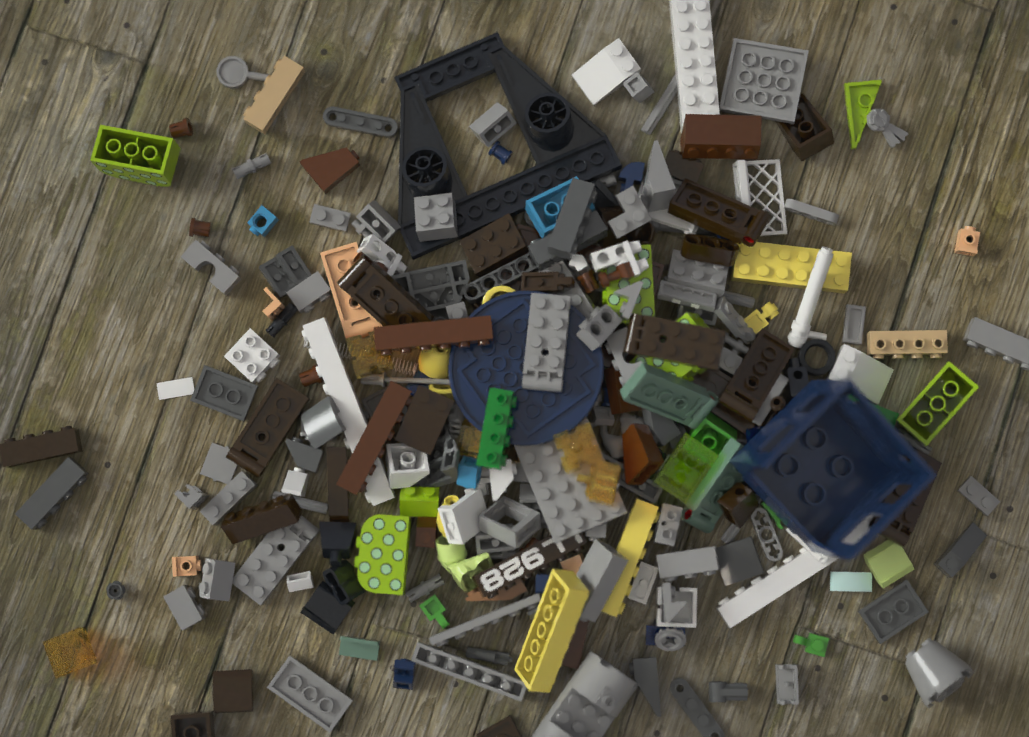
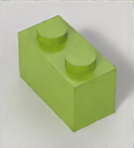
[399,487,440,517]

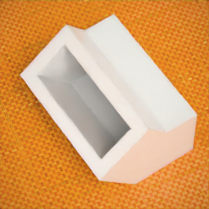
[569,254,591,275]
[287,571,314,592]

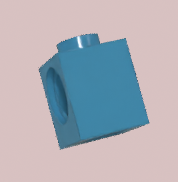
[247,205,278,237]
[457,456,482,489]

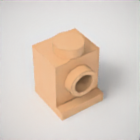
[954,226,980,257]
[172,556,202,577]

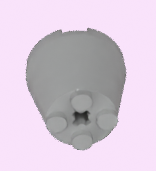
[905,638,974,708]

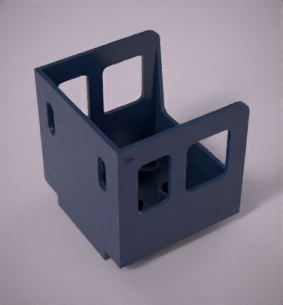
[729,380,937,561]

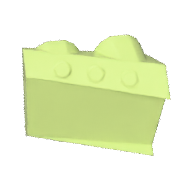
[864,539,914,589]
[447,553,494,592]

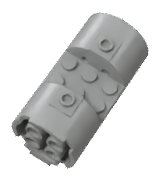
[531,651,639,737]

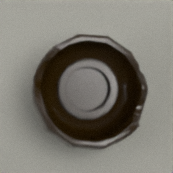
[624,222,656,245]

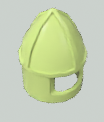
[435,535,468,574]

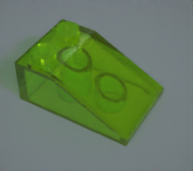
[653,432,719,504]

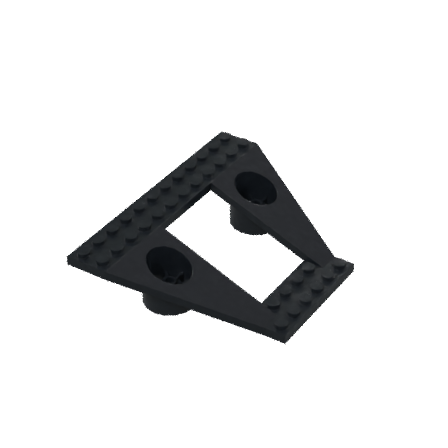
[394,32,622,260]

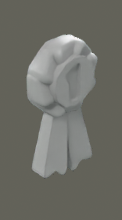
[867,109,908,148]

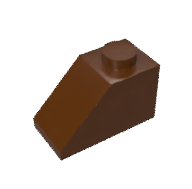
[415,517,437,548]

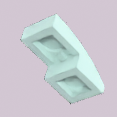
[830,571,872,592]

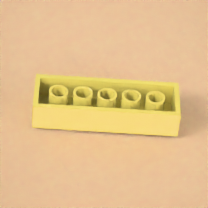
[731,242,852,294]
[602,499,661,617]
[514,569,589,693]

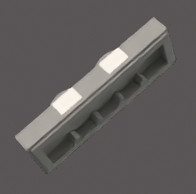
[657,280,717,312]

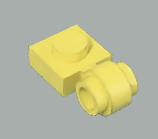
[744,301,779,334]

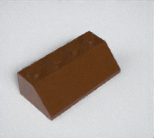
[680,114,762,160]

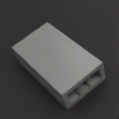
[576,539,628,622]

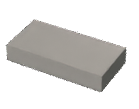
[842,304,866,345]

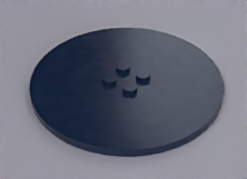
[448,290,604,446]

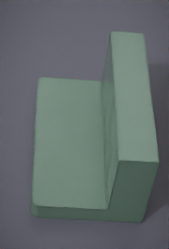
[339,635,381,661]

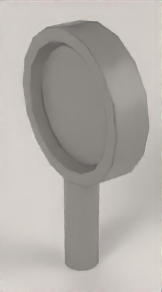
[217,56,269,89]

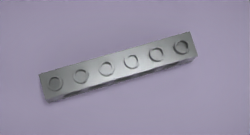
[411,641,527,702]

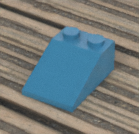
[525,176,595,238]

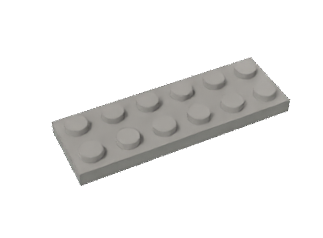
[429,593,541,647]

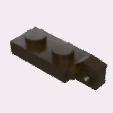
[521,272,575,293]

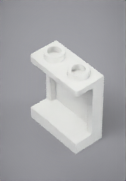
[438,488,487,544]

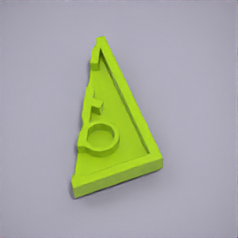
[844,80,882,150]

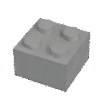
[414,193,458,242]

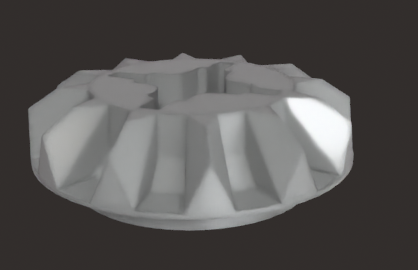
[655,626,686,651]

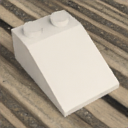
[572,38,641,106]
[826,344,894,405]

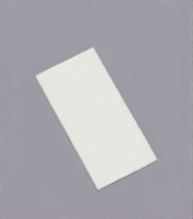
[157,377,194,400]

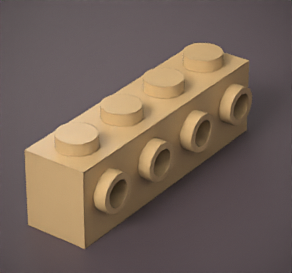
[243,55,306,134]
[867,330,948,359]

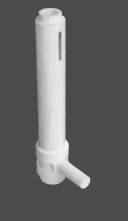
[788,247,834,348]

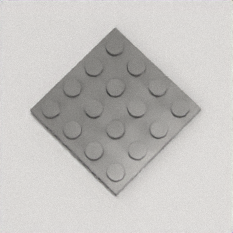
[719,38,809,124]

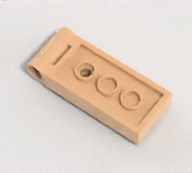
[320,242,382,343]

